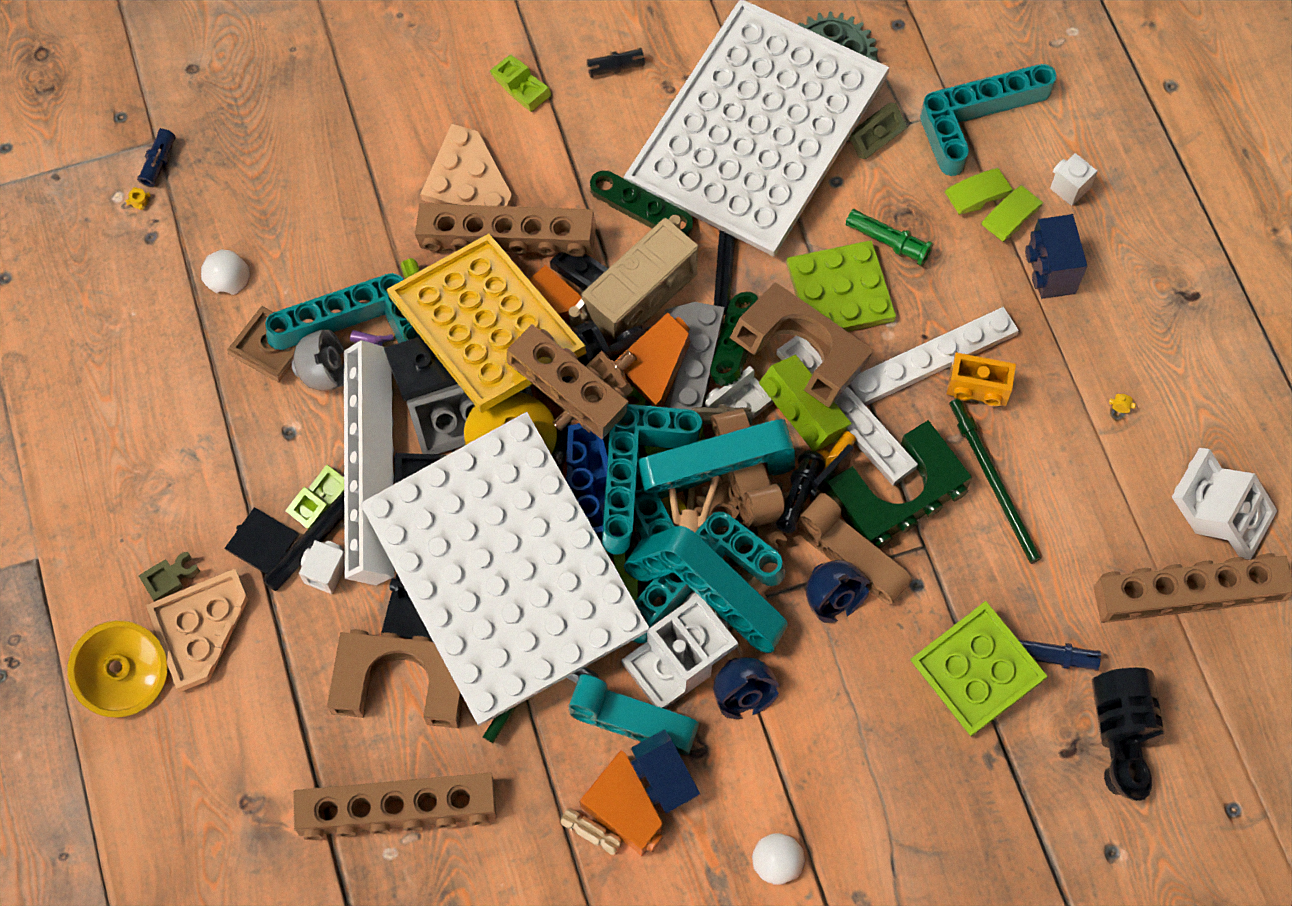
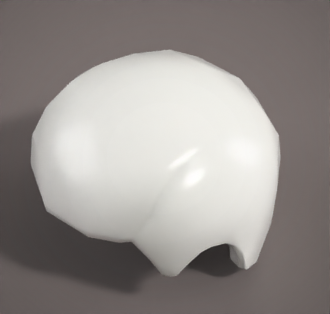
[201,250,250,295]
[752,833,805,885]

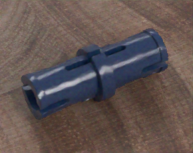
[137,129,176,187]

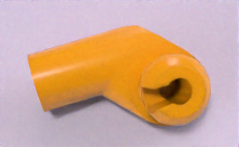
[818,431,856,469]

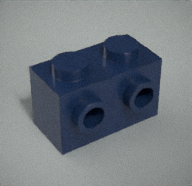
[630,729,700,813]

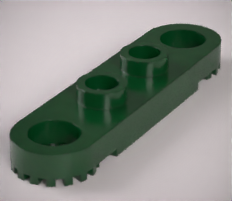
[590,170,693,237]
[710,292,758,386]

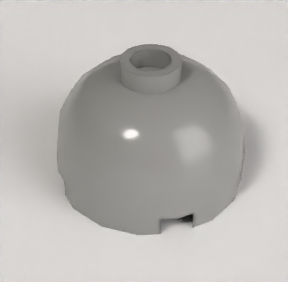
[292,329,344,391]

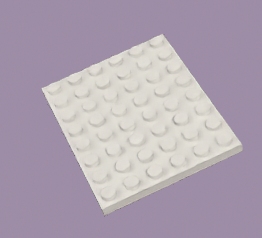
[624,0,889,257]
[360,412,649,726]

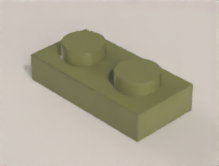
[849,102,907,159]

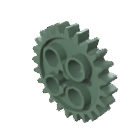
[798,11,878,61]

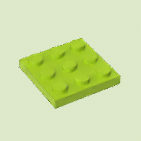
[786,240,896,332]
[910,601,1048,737]

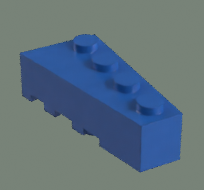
[566,423,624,544]

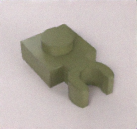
[138,552,200,602]

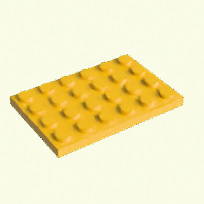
[387,234,586,413]

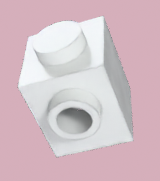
[1050,153,1097,206]
[299,540,345,594]

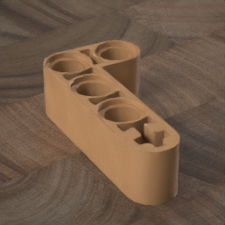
[711,408,784,529]
[797,493,912,605]

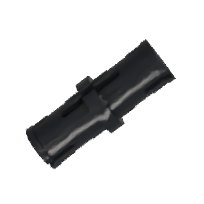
[586,48,645,77]

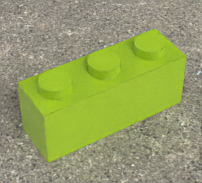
[759,354,852,452]

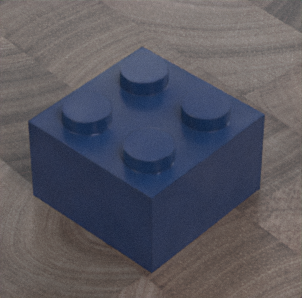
[1025,214,1088,299]

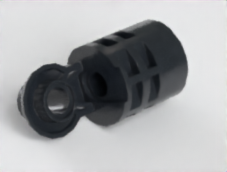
[562,320,651,383]
[1092,667,1165,801]

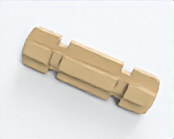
[561,808,622,854]

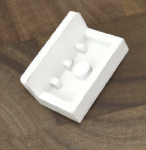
[705,366,774,419]

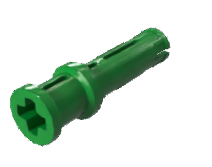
[845,208,934,267]

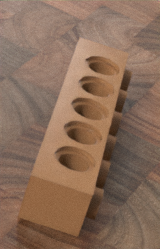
[415,203,596,257]
[1093,553,1292,623]
[293,772,497,840]

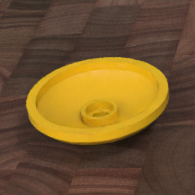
[464,392,557,455]
[67,620,167,718]

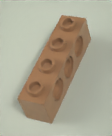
[507,324,628,439]

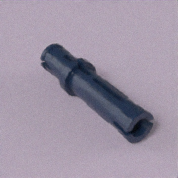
[1018,639,1101,671]

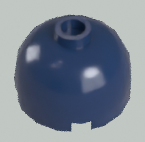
[805,560,870,623]
[713,657,780,719]

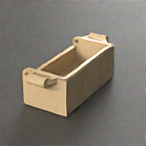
[569,215,698,345]

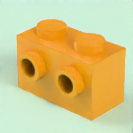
[946,352,1016,406]

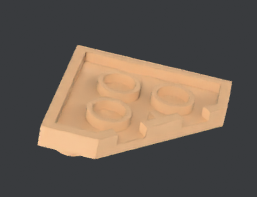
[421,124,512,206]
[146,569,248,693]

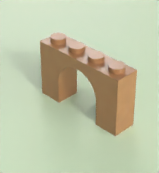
[730,282,874,408]
[327,629,463,729]

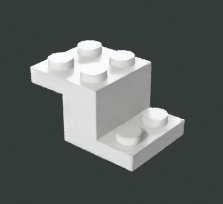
[1172,448,1277,560]
[621,594,738,709]

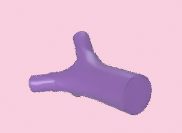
[350,330,394,347]

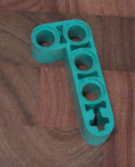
[569,674,700,756]

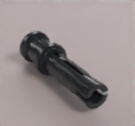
[776,450,826,533]

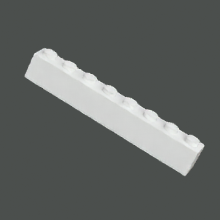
[344,340,395,585]

